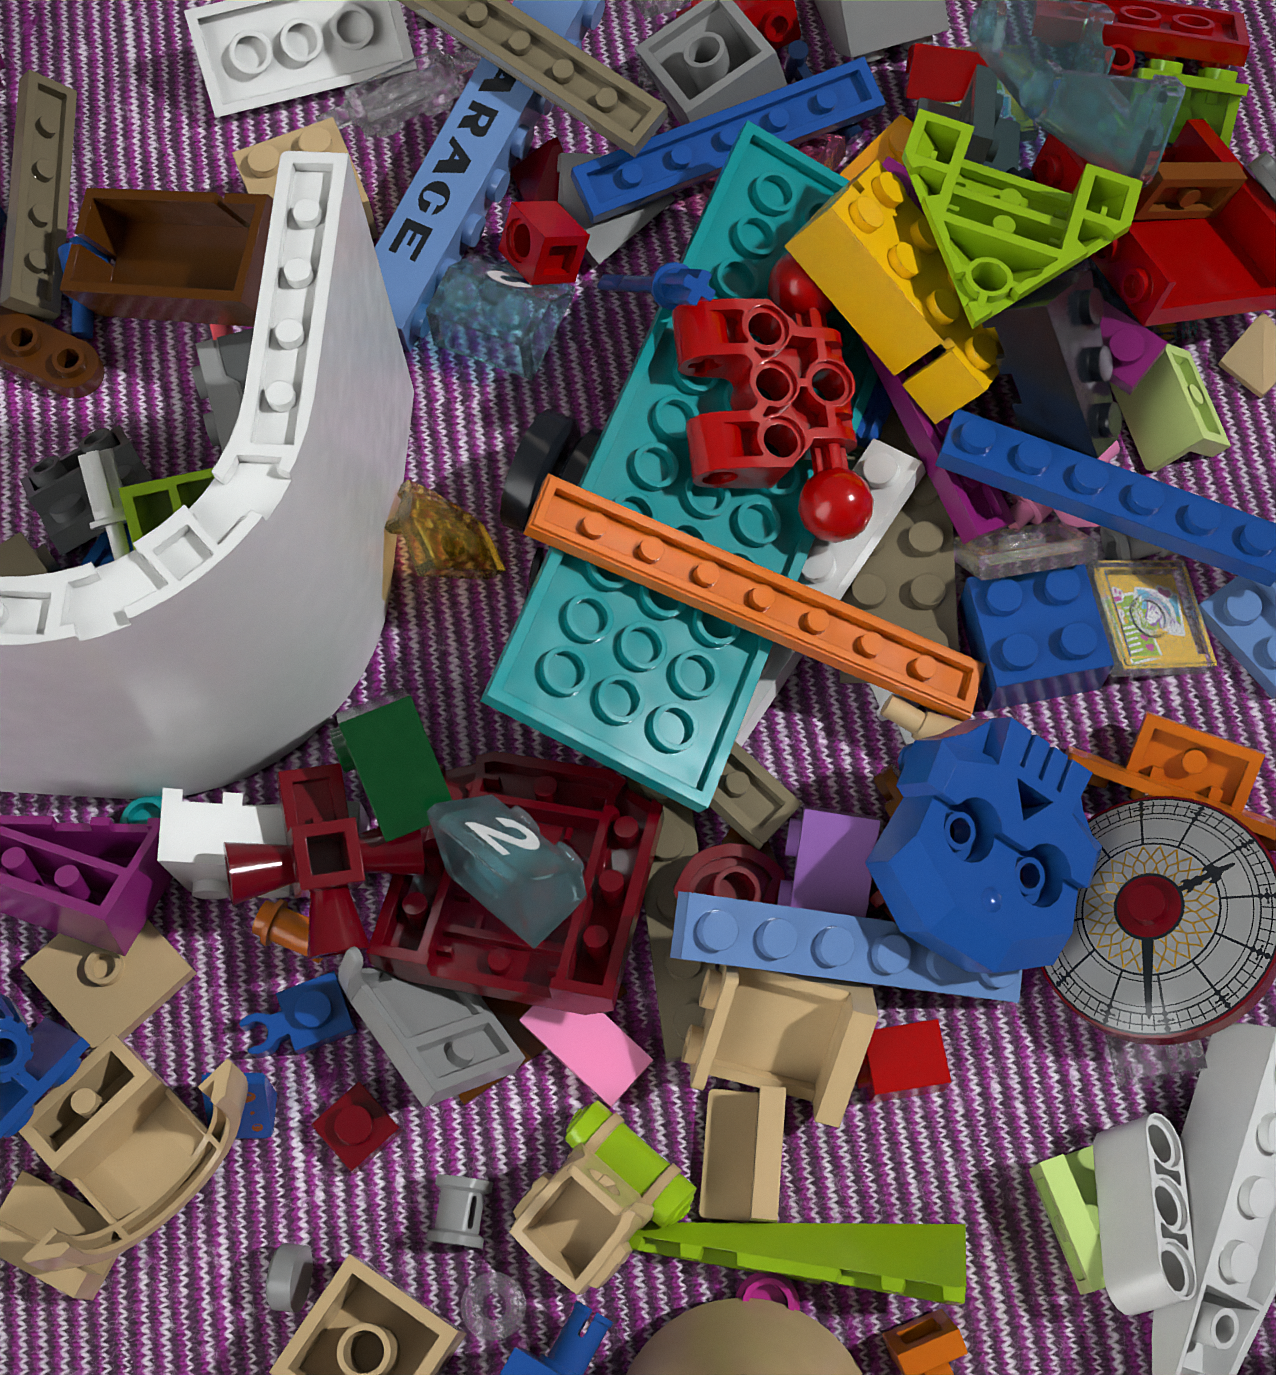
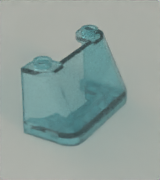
[969,0,1186,188]

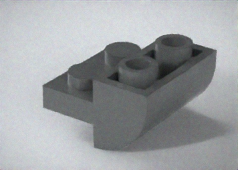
[20,425,153,556]

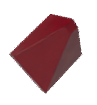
[510,137,564,202]

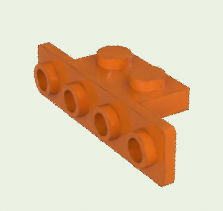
[1065,711,1276,851]

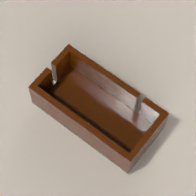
[59,187,274,327]

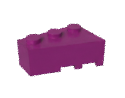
[0,815,173,956]

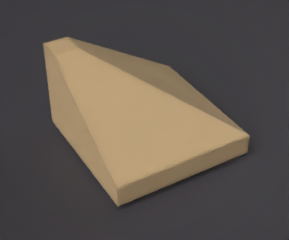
[1218,312,1276,399]

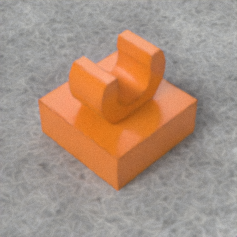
[882,1308,969,1375]

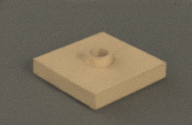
[20,919,197,1051]

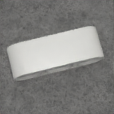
[1093,1113,1197,1316]

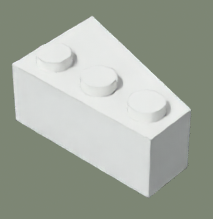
[157,788,370,900]

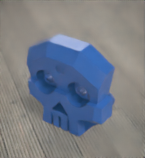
[865,717,1103,973]

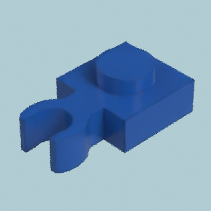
[239,971,358,1058]

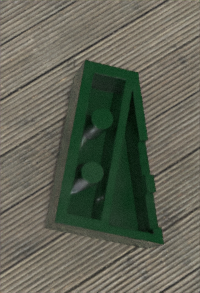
[330,687,458,843]

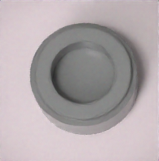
[266,1243,313,1313]

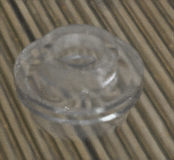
[461,1272,527,1341]

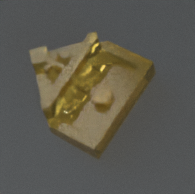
[384,480,506,580]

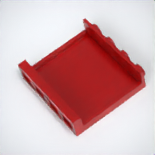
[1031,118,1276,327]

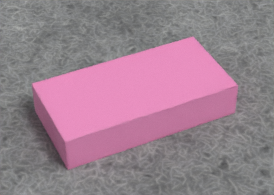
[519,1005,653,1109]

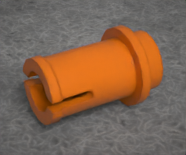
[252,899,324,963]

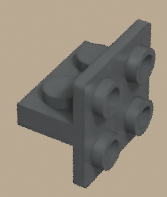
[914,64,1021,172]

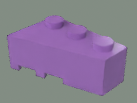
[777,805,880,918]

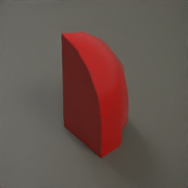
[904,43,1000,102]

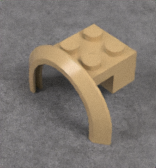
[18,1032,248,1271]

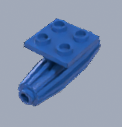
[0,993,90,1139]

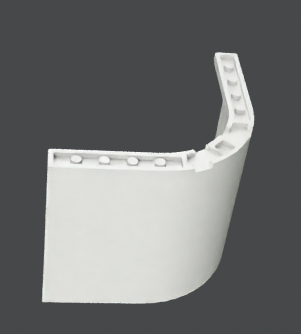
[0,151,414,799]

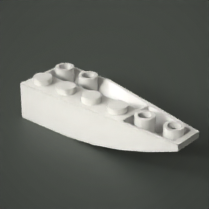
[1152,1022,1276,1375]

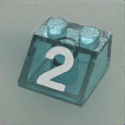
[426,252,576,381]
[426,794,588,949]

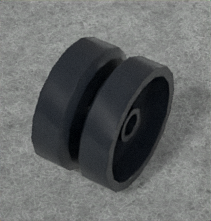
[500,409,603,533]

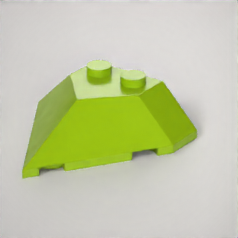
[902,108,1143,329]

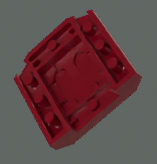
[366,751,665,1015]

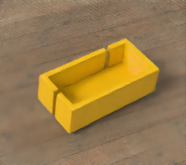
[784,159,1004,424]

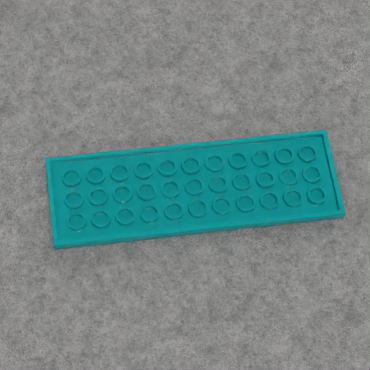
[480,120,878,813]

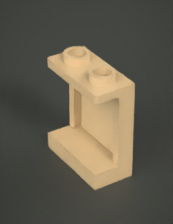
[681,964,878,1128]

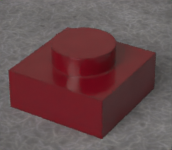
[311,1081,403,1175]

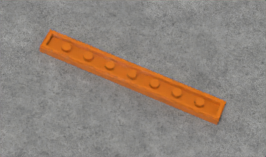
[523,474,986,721]

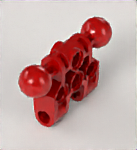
[672,253,874,543]

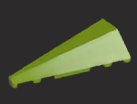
[628,1222,967,1306]

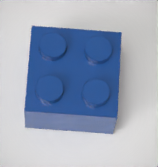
[958,556,1114,711]

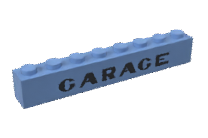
[375,0,605,352]

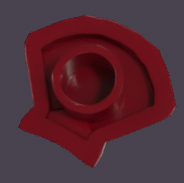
[673,843,785,904]

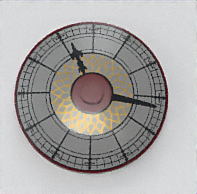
[1040,796,1276,1045]

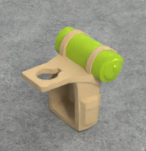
[509,1100,697,1295]

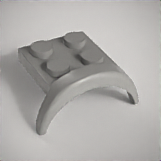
[338,946,526,1108]

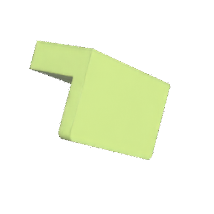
[1109,343,1231,472]
[1029,1145,1106,1295]

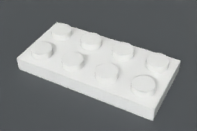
[184,0,417,118]

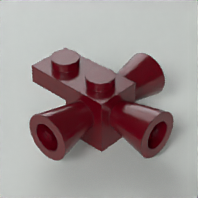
[223,763,425,959]

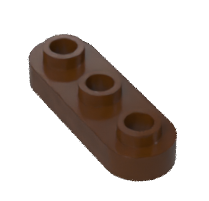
[0,306,105,398]

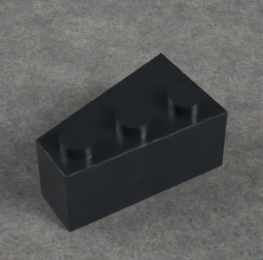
[982,270,1122,459]

